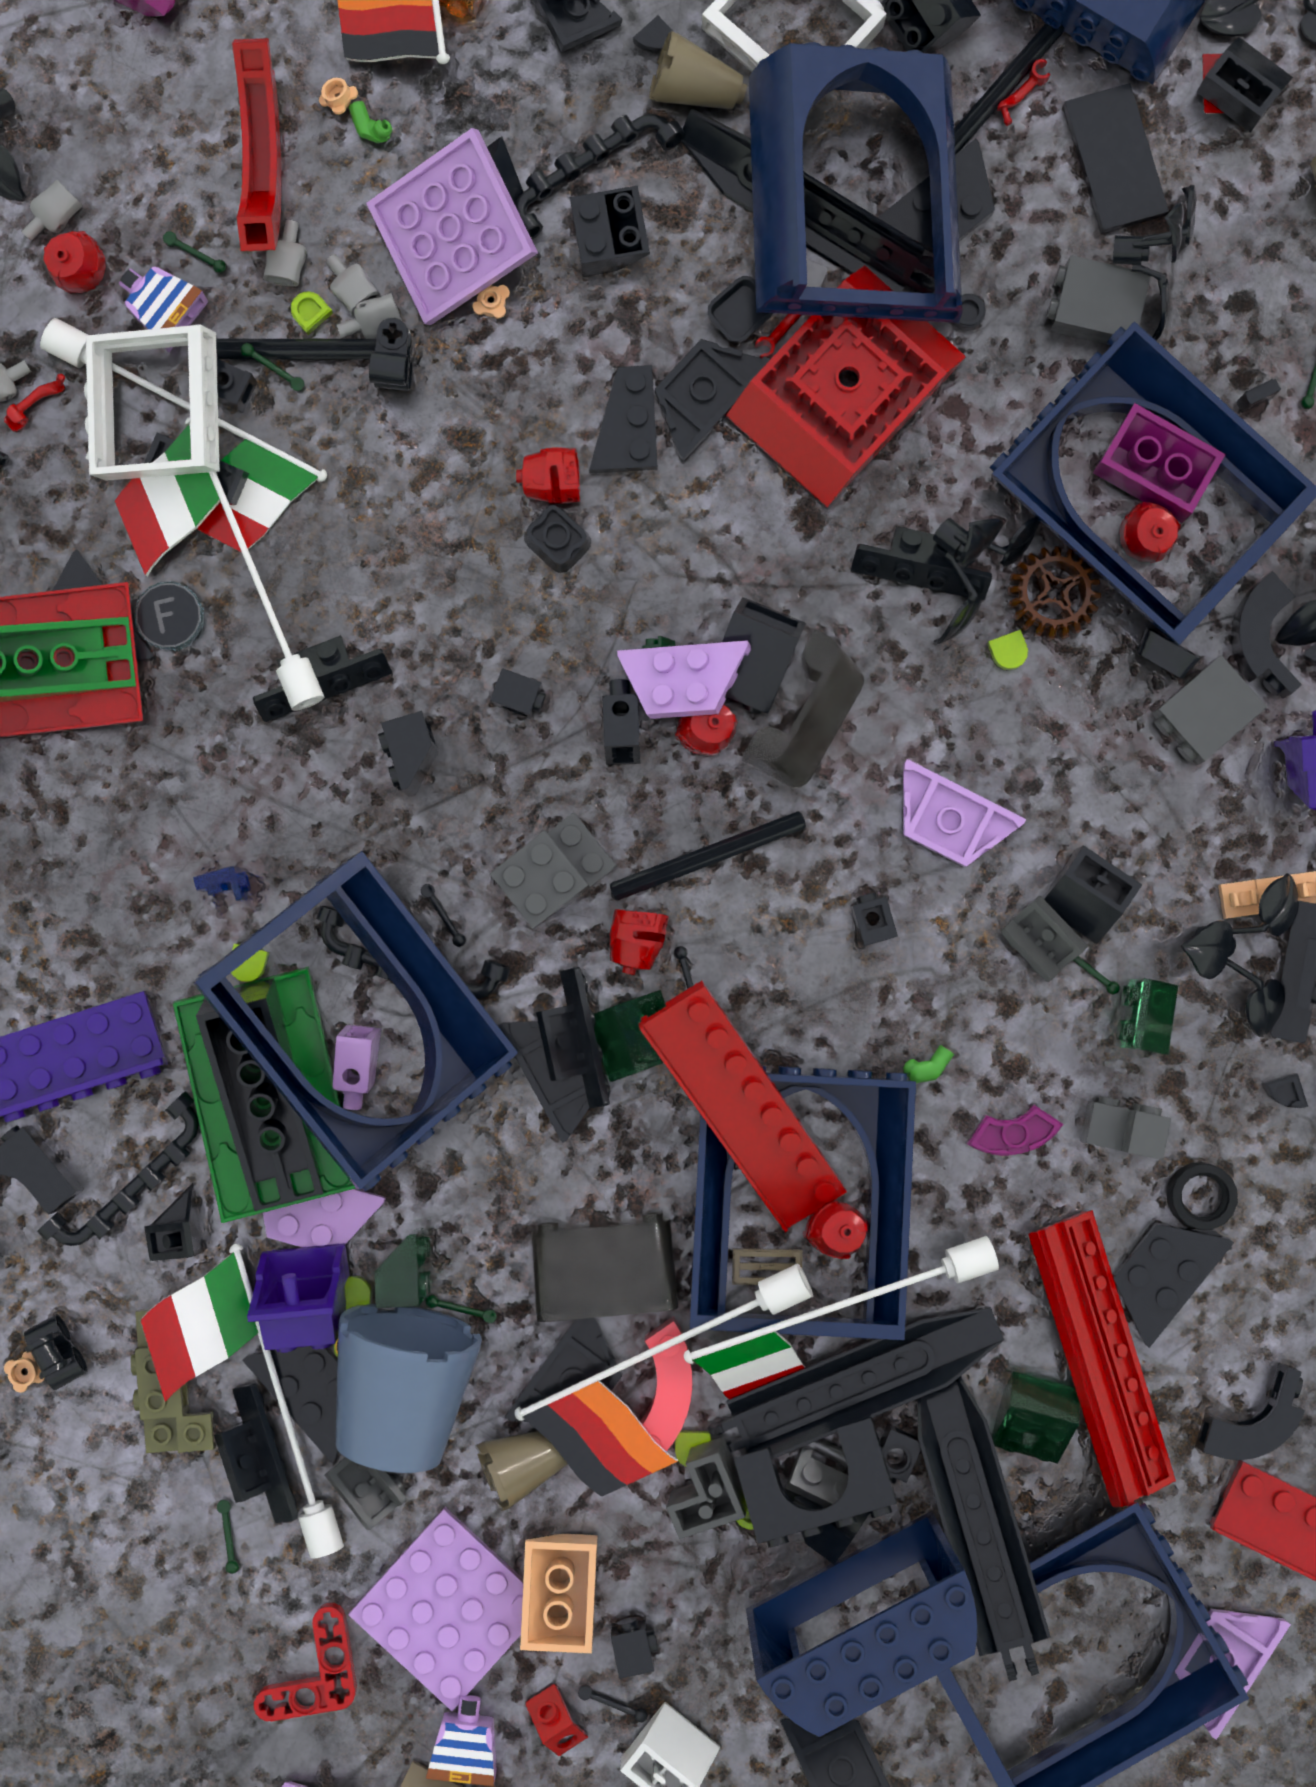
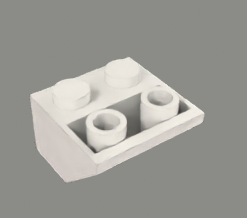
[620,1702,720,1787]

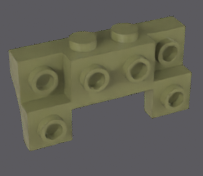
[131,1308,216,1453]

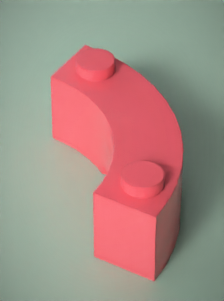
[640,1316,692,1451]

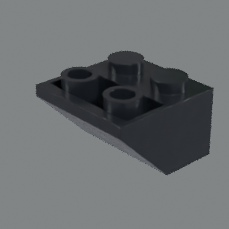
[881,0,981,54]
[1197,37,1293,133]
[570,185,650,277]
[378,710,438,797]
[1043,846,1142,944]

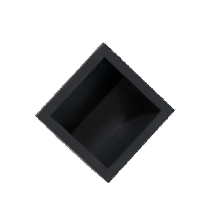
[722,597,806,714]

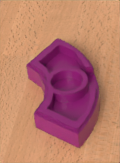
[966,1105,1064,1156]

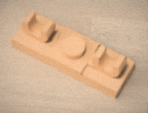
[1218,871,1316,919]

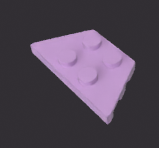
[617,640,751,719]
[903,759,1026,867]
[263,1189,386,1247]
[1175,1608,1291,1740]

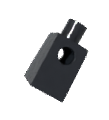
[602,679,641,765]

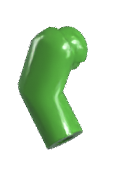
[348,101,392,144]
[903,1045,954,1083]

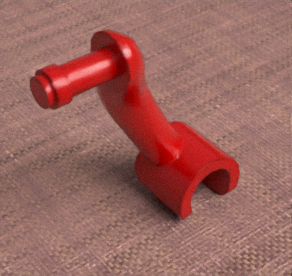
[997,59,1051,126]
[755,314,802,359]
[4,374,65,432]

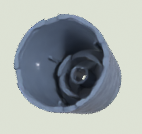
[335,1304,482,1473]

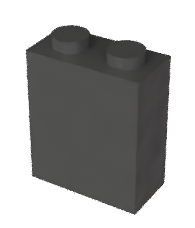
[1047,255,1151,345]
[1152,655,1267,765]

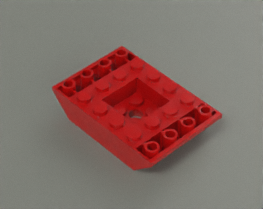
[726,265,966,508]

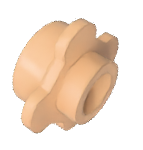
[319,77,358,115]
[472,285,510,319]
[4,1352,45,1393]

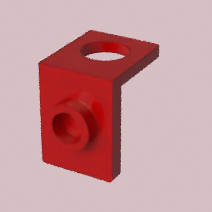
[525,1684,588,1756]

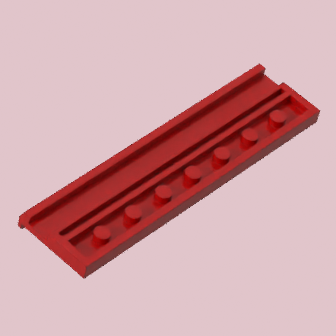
[638,980,847,1233]
[1029,1210,1176,1507]
[1210,1460,1316,1581]

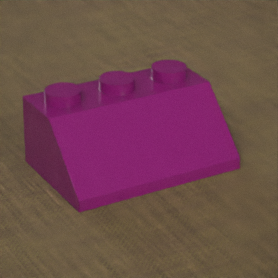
[1093,403,1226,523]

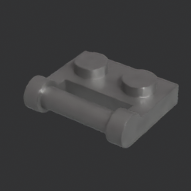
[786,1439,848,1507]

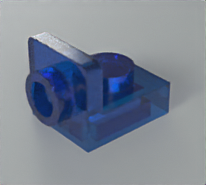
[193,866,251,902]

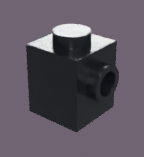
[611,1618,658,1679]

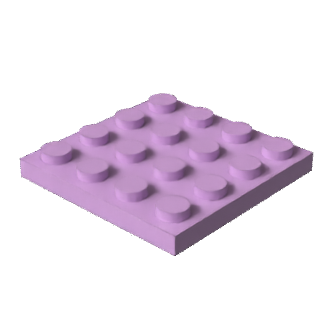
[366,128,538,325]
[348,1507,523,1711]

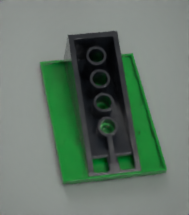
[173,966,356,1223]

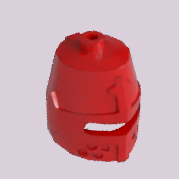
[43,231,106,294]
[516,447,580,504]
[1119,502,1181,564]
[674,704,738,756]
[609,909,669,975]
[803,1200,869,1259]

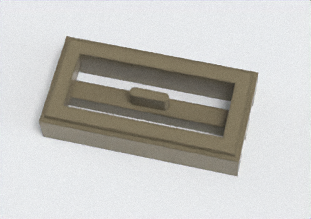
[732,1248,803,1285]

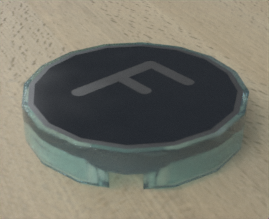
[134,581,204,651]

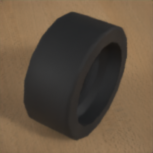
[1167,1162,1238,1230]

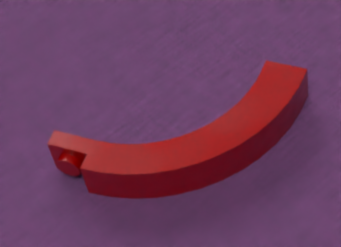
[232,38,282,251]

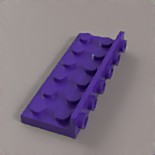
[0,991,168,1123]

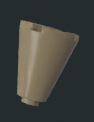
[649,31,747,109]
[475,1431,568,1511]

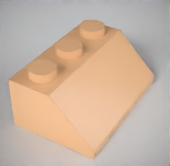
[520,1534,598,1653]

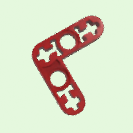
[254,1603,357,1722]

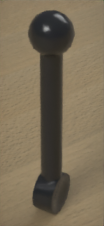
[421,884,466,947]
[674,946,693,989]
[578,1684,648,1723]

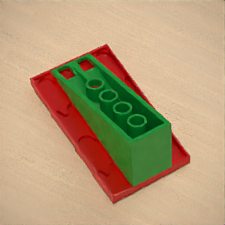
[0,582,143,738]

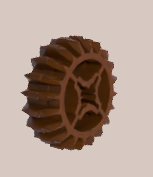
[1006,546,1101,640]

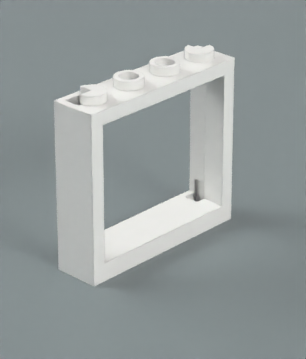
[702,0,887,72]
[83,324,220,481]

